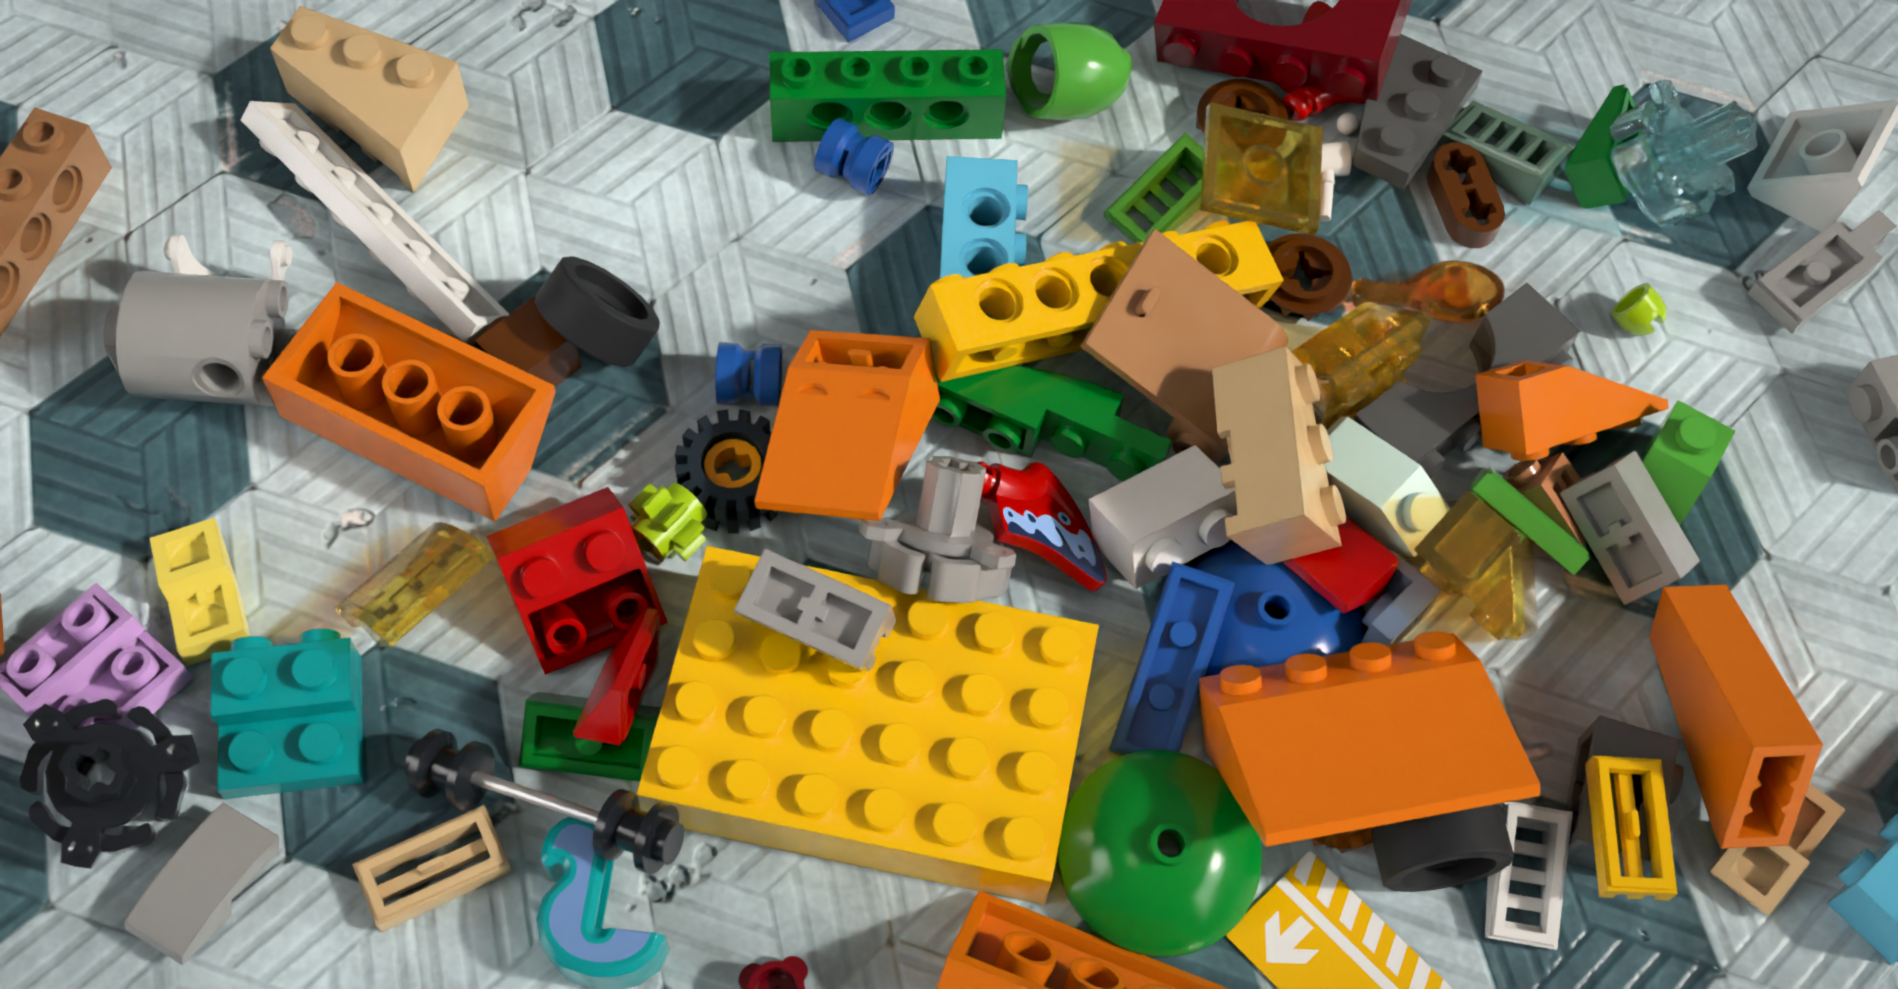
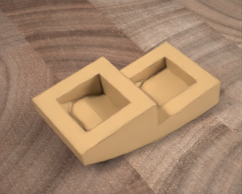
[1708,783,1846,916]

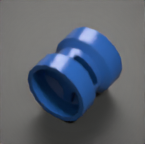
[814,118,894,196]
[715,342,782,406]

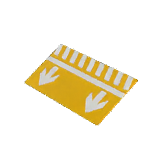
[1226,852,1453,989]

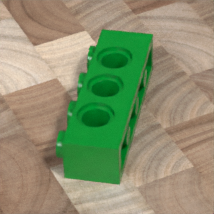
[769,49,1006,142]

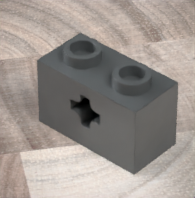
[1565,715,1684,877]

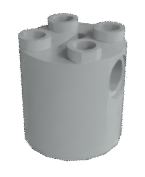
[104,271,296,407]

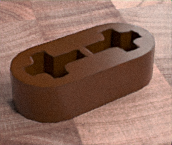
[1426,142,1505,248]

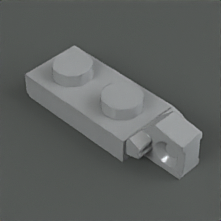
[1748,210,1897,334]

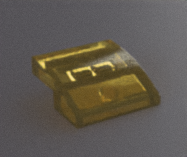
[334,522,496,647]

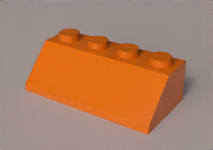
[262,282,556,522]
[936,890,1229,989]

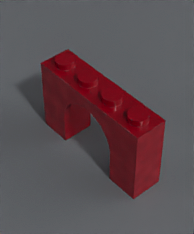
[1154,0,1412,101]

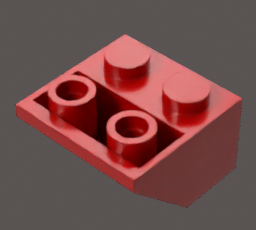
[486,487,668,675]

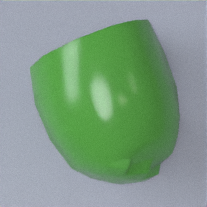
[1006,22,1133,121]

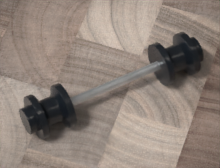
[405,729,684,875]

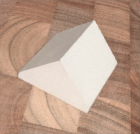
[1747,99,1898,232]

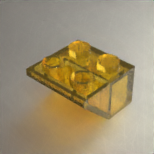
[1291,302,1431,431]
[1414,490,1538,641]

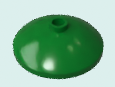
[1057,749,1262,958]

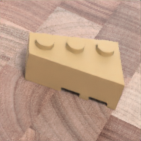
[270,6,469,193]
[1212,346,1346,565]

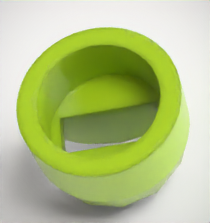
[1611,283,1667,336]

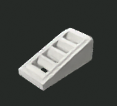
[1485,801,1573,950]

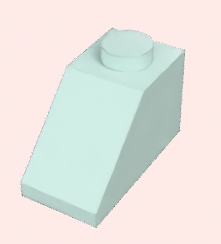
[1325,417,1454,557]

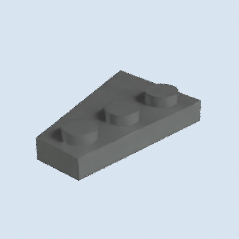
[1352,34,1483,190]

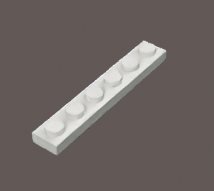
[241,101,509,345]

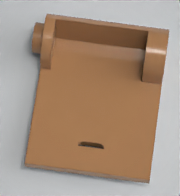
[1080,229,1288,463]

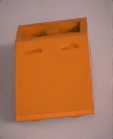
[755,330,940,521]

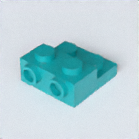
[211,629,364,799]

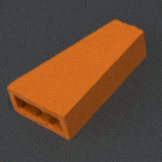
[1649,584,1823,849]

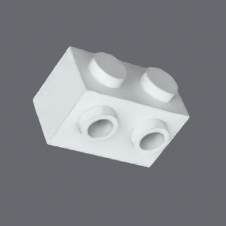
[1089,445,1237,589]

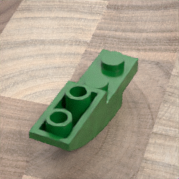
[932,366,1172,482]

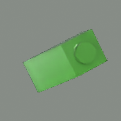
[1640,400,1736,526]

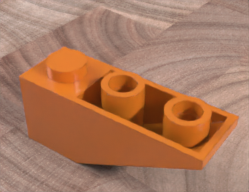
[1475,360,1669,461]

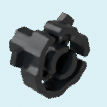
[19,699,200,869]

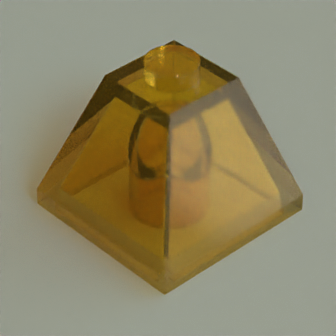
[1200,102,1323,235]

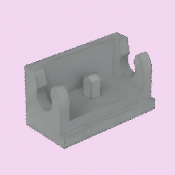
[1559,451,1700,605]
[734,548,896,671]

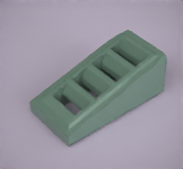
[1439,100,1574,206]

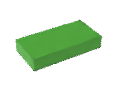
[1469,467,1590,575]

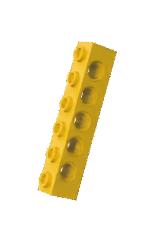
[914,220,1284,382]

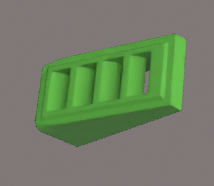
[1104,133,1228,244]

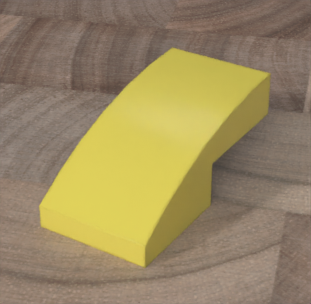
[149,517,251,667]

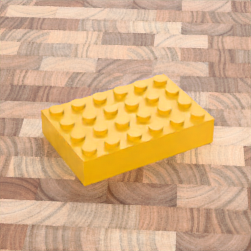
[636,546,1099,905]

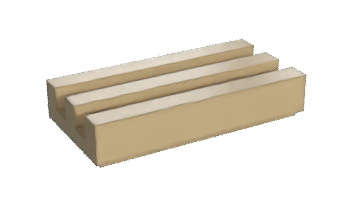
[352,805,513,932]

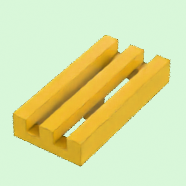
[1585,756,1678,901]

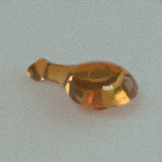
[1351,260,1505,323]

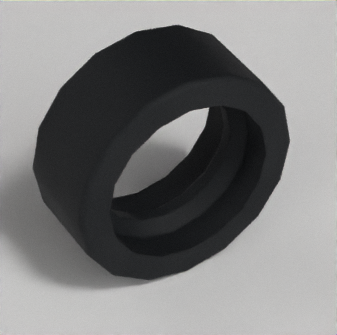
[535,256,660,367]
[1371,804,1514,892]

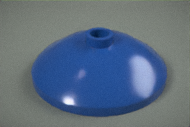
[1193,543,1364,694]

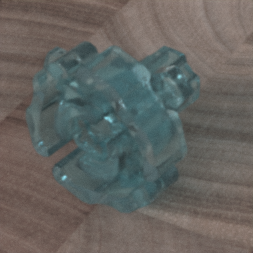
[1611,79,1758,228]

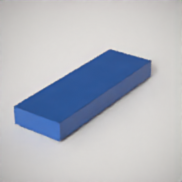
[1109,561,1235,755]

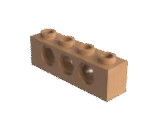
[0,107,112,338]

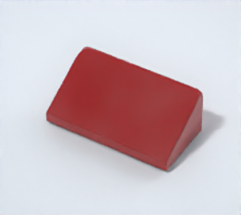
[1282,516,1399,613]
[573,608,660,745]

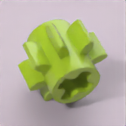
[628,483,707,562]

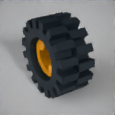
[674,409,778,534]

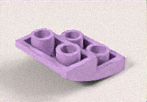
[0,583,194,731]

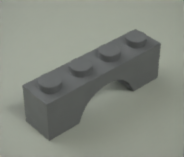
[1354,282,1580,479]

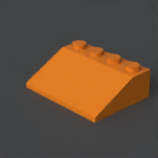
[1199,631,1540,847]

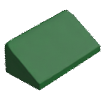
[519,692,661,782]

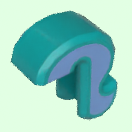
[536,817,670,989]

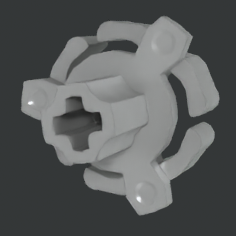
[859,456,1017,603]

